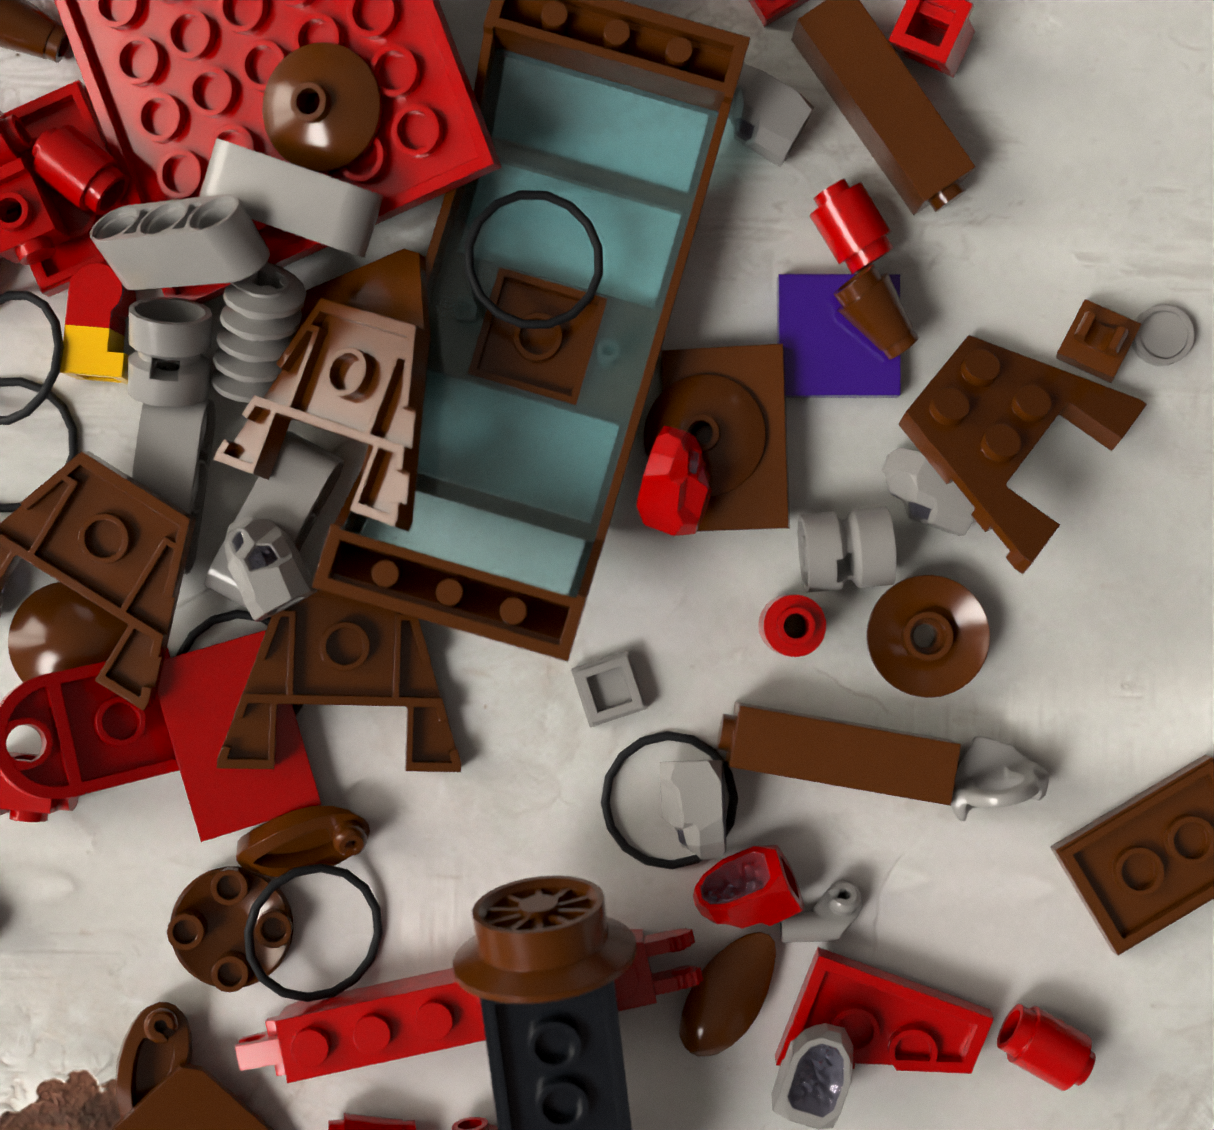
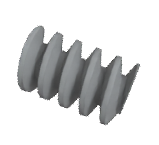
[210,262,306,403]

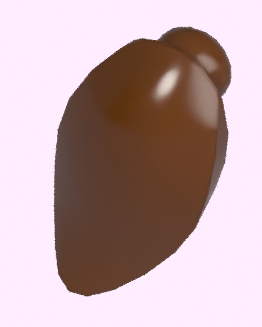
[236,806,370,877]
[679,932,776,1057]
[115,1002,192,1119]

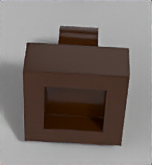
[1056,299,1141,383]

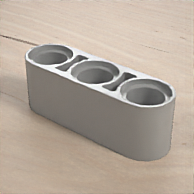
[199,138,384,258]
[90,194,270,290]
[132,399,216,575]
[204,431,344,608]

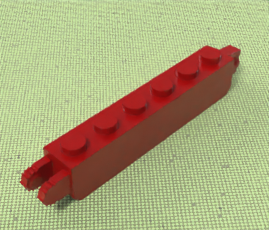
[235,928,704,1083]

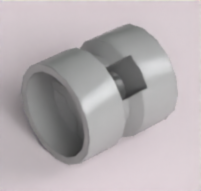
[128,297,212,407]
[798,507,897,593]

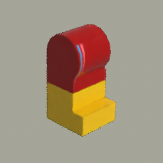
[60,263,136,384]

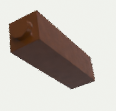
[791,0,976,216]
[717,702,961,806]

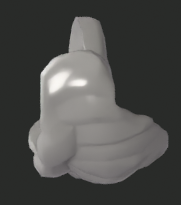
[951,736,1049,821]

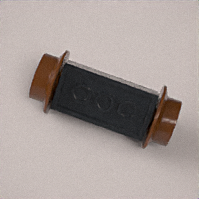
[452,875,637,1130]

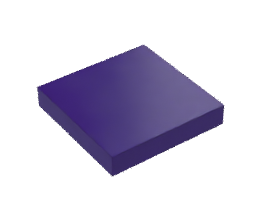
[777,274,901,398]

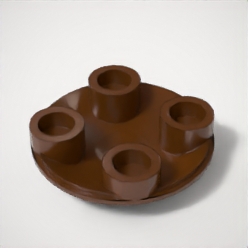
[8,582,128,682]
[167,866,294,993]

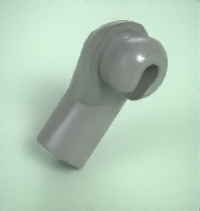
[780,880,863,943]

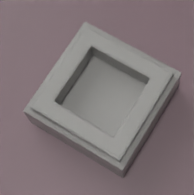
[571,650,648,727]

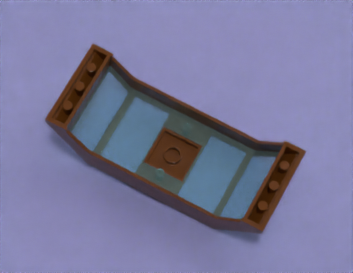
[312,0,750,662]

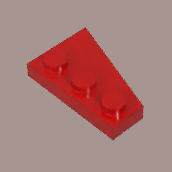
[775,947,994,1074]

